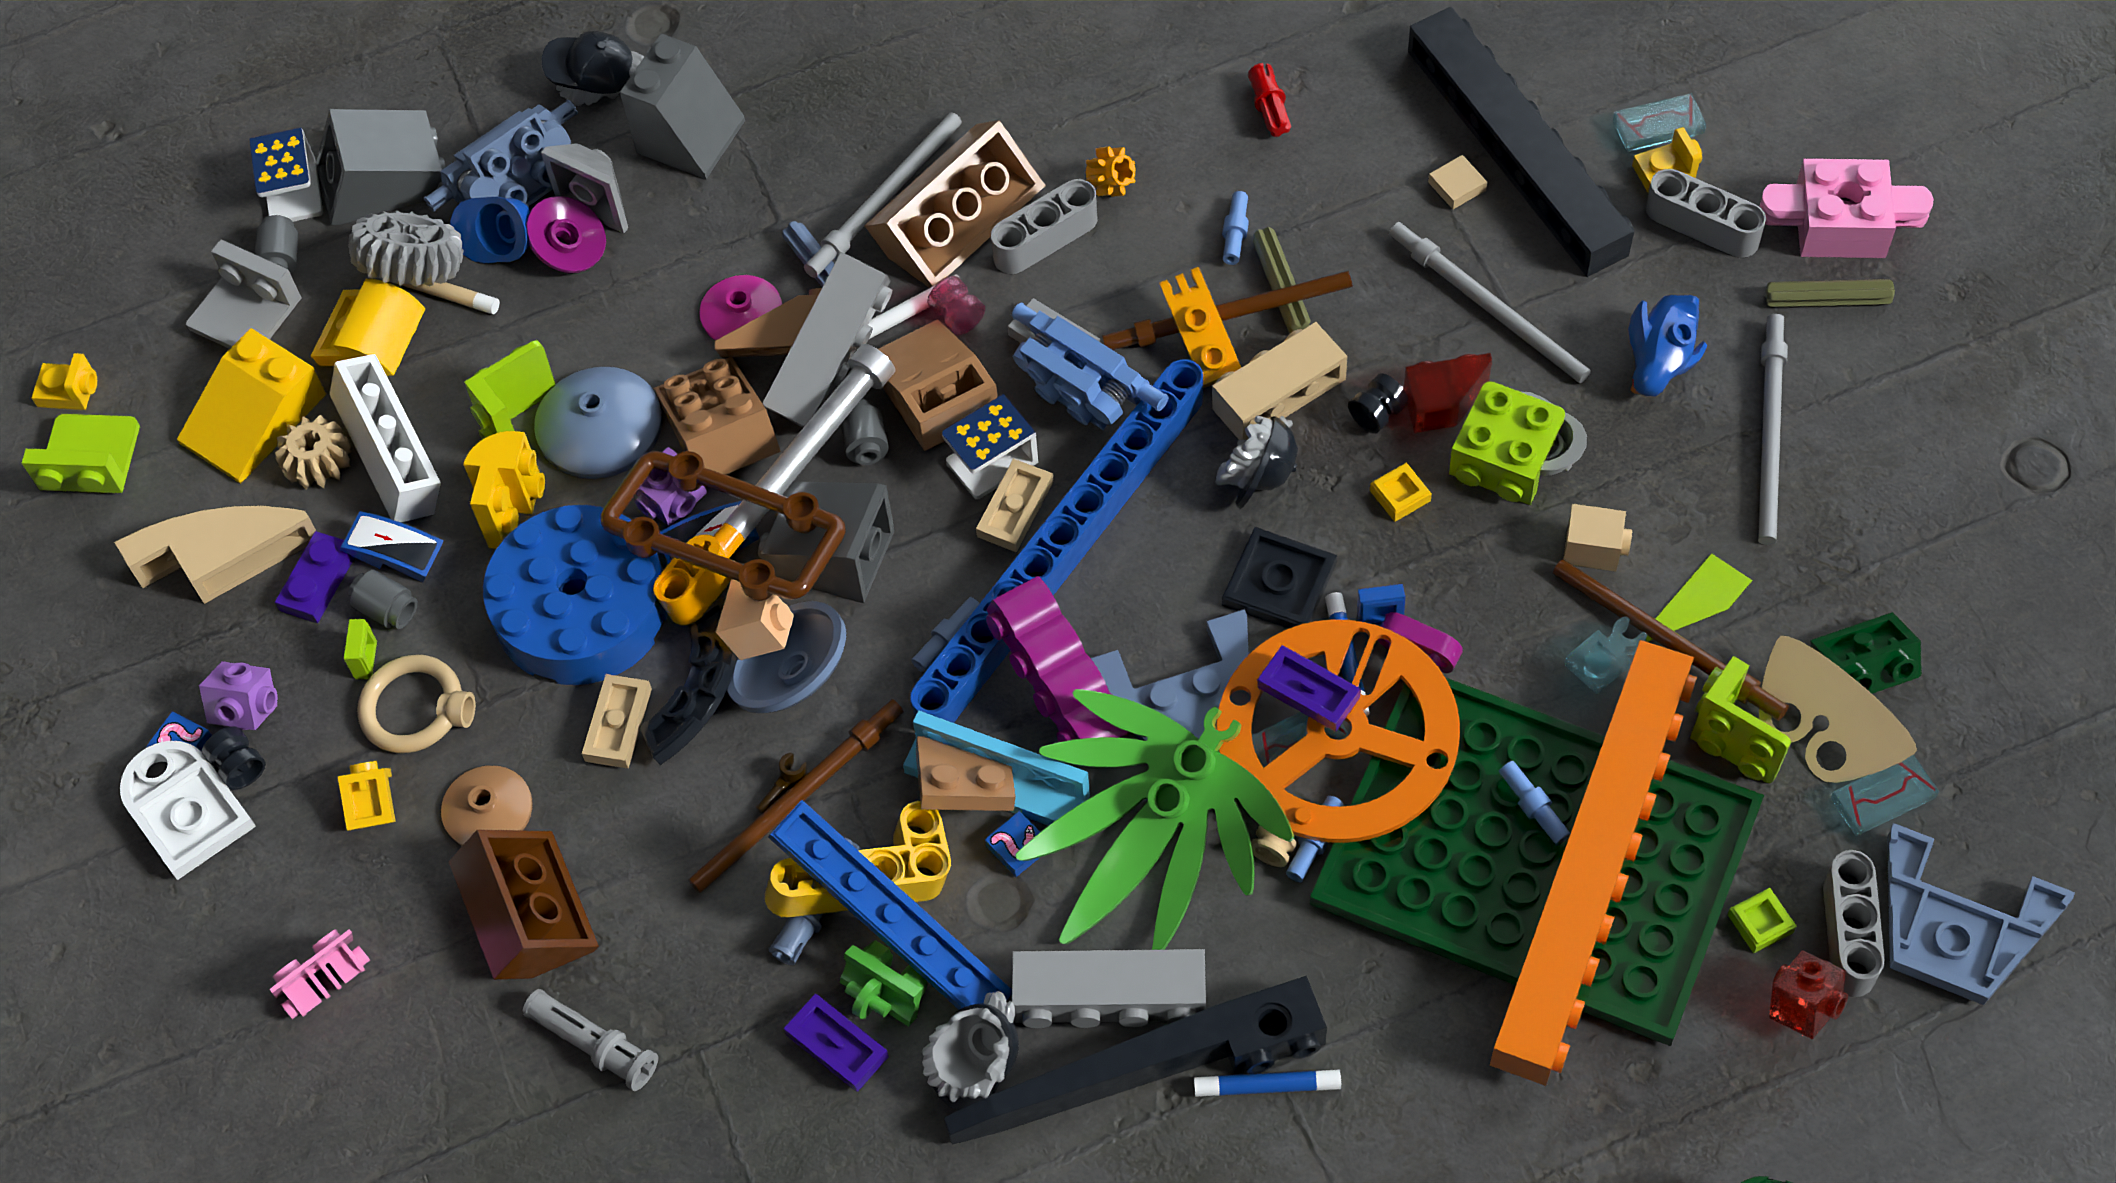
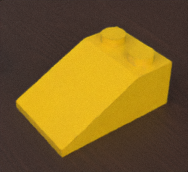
[177,328,326,484]

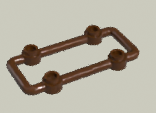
[600,451,846,601]

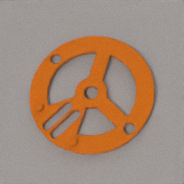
[1217,619,1460,843]

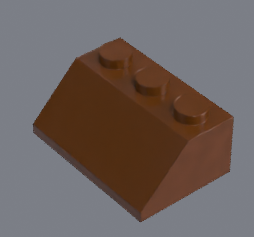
[448,830,599,980]

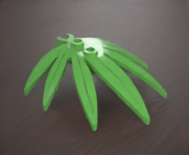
[1015,689,1294,950]

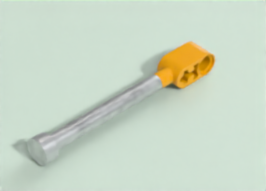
[653,344,895,625]

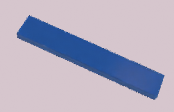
[768,800,1012,1010]

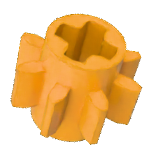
[1086,146,1135,197]

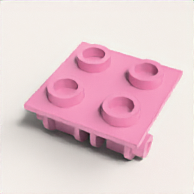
[270,929,370,1019]

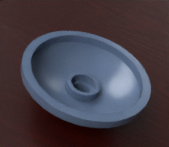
[534,367,662,479]
[727,601,846,713]

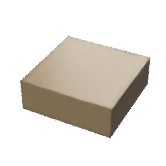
[1428,155,1487,209]

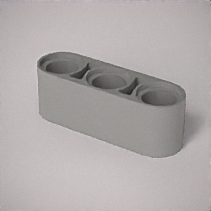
[1646,169,1766,258]
[991,179,1098,274]
[1823,850,1885,997]

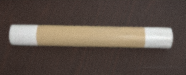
[393,282,500,315]

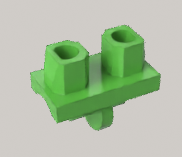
[840,940,928,1027]

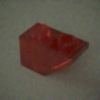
[1403,353,1492,433]

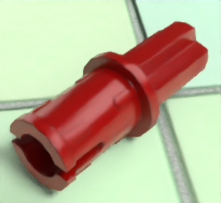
[1248,63,1291,137]

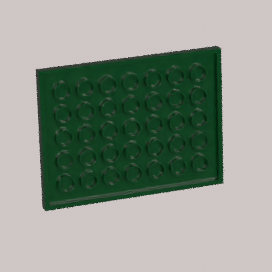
[1310,677,1764,1046]

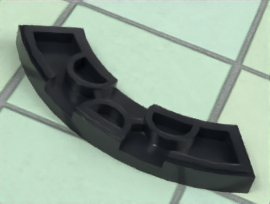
[639,596,737,765]

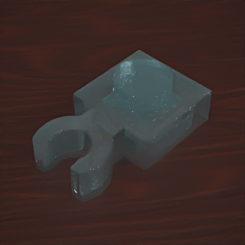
[1564,616,1647,694]

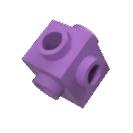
[635,447,707,527]
[199,662,278,730]

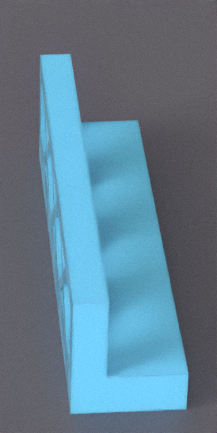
[903,710,1090,826]

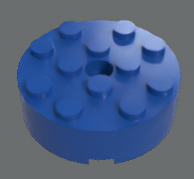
[483,505,668,685]

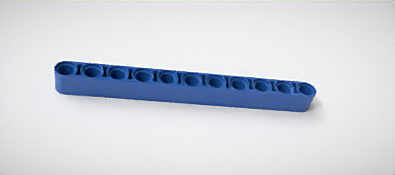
[911,359,1203,723]

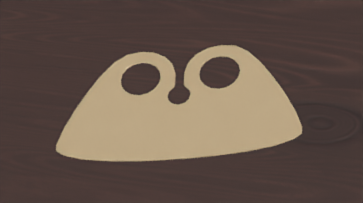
[1759,636,1917,783]

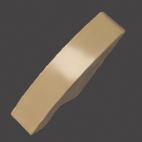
[114,506,316,604]

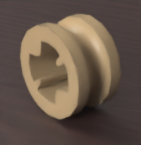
[1251,826,1296,867]

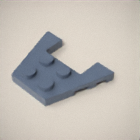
[1091,609,1252,752]
[1887,823,2075,1005]

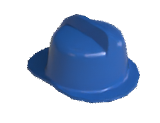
[450,196,531,263]

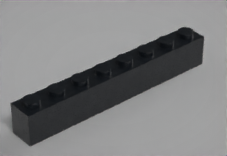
[1408,6,1634,277]

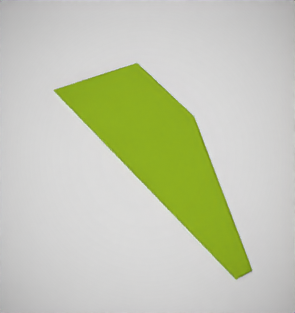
[1640,554,1753,642]

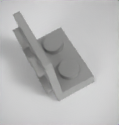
[186,240,302,349]

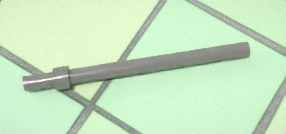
[804,112,962,278]
[1389,222,1591,384]
[1758,314,1788,545]

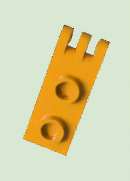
[1159,267,1242,388]

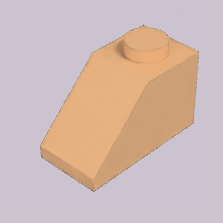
[716,579,794,660]

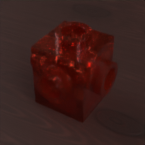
[1769,950,1848,1039]

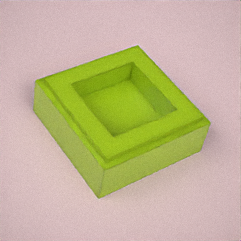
[344,619,377,679]
[1727,888,1797,953]

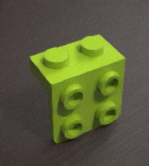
[464,340,556,440]
[1449,381,1565,505]
[22,414,140,493]
[1690,656,1791,783]

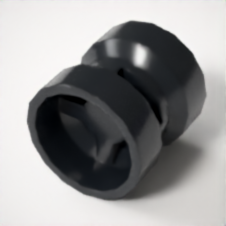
[1348,373,1409,434]
[202,726,266,790]

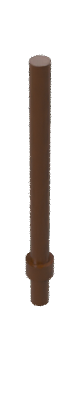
[1102,271,1353,350]
[1553,559,1789,721]
[688,699,904,893]

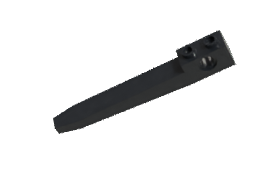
[944,975,1327,1145]

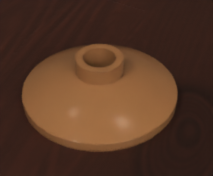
[441,766,533,846]

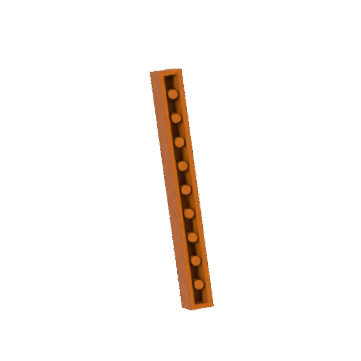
[1490,640,1697,1086]

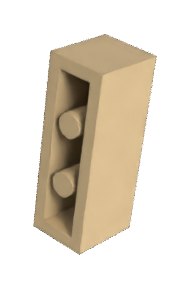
[1212,322,1347,440]

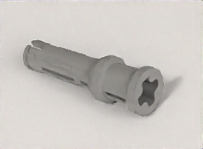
[523,989,658,1091]

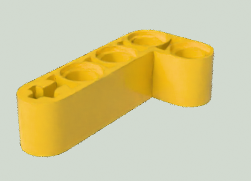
[765,801,951,917]

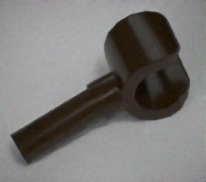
[756,753,807,814]

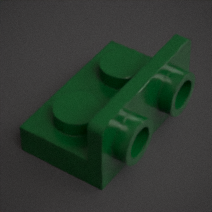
[1810,612,1922,694]

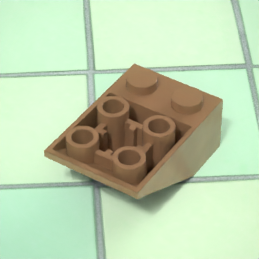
[878,319,998,451]
[654,356,781,475]

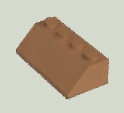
[864,120,1045,288]

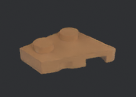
[916,736,1016,811]

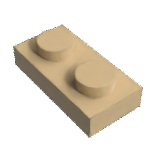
[976,458,1053,552]
[582,674,652,769]

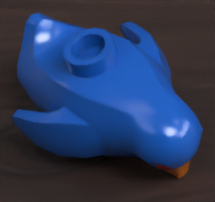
[1628,295,1707,396]

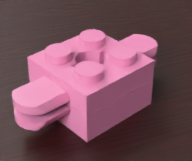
[1759,159,1934,258]

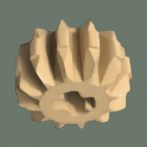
[275,415,351,489]

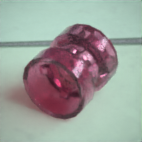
[927,276,986,335]

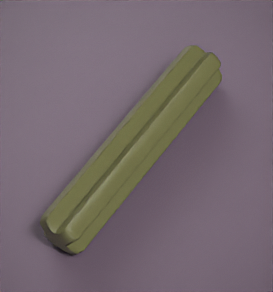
[1253,227,1311,333]
[1765,279,1895,307]

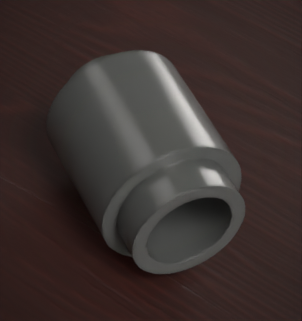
[255,215,298,274]
[841,399,889,465]
[349,570,418,629]

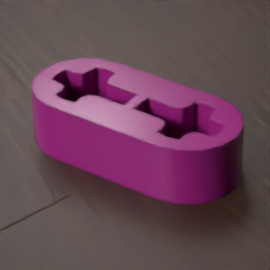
[1378,612,1463,673]

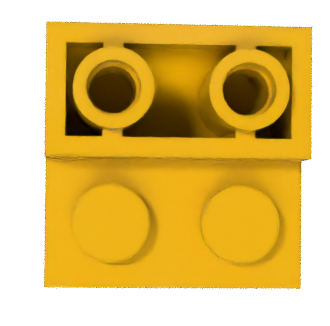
[311,279,426,376]
[463,431,545,549]

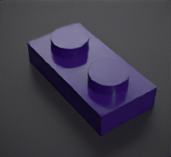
[275,531,355,624]
[1257,645,1361,732]
[784,993,889,1092]

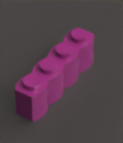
[986,576,1130,743]

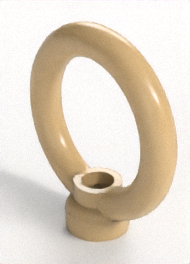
[357,655,476,753]

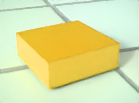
[1370,462,1432,522]

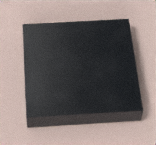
[1222,527,1337,629]

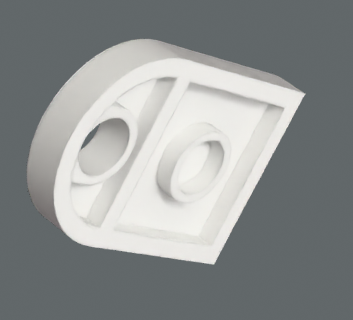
[120,741,256,880]

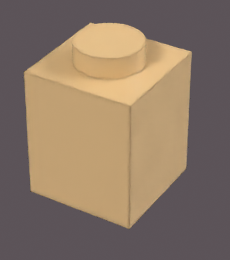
[1563,504,1632,571]

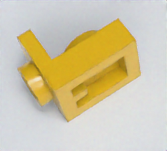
[1632,127,1702,193]
[32,353,97,410]
[338,761,396,831]

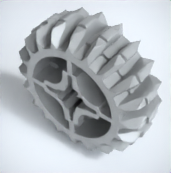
[348,211,464,287]

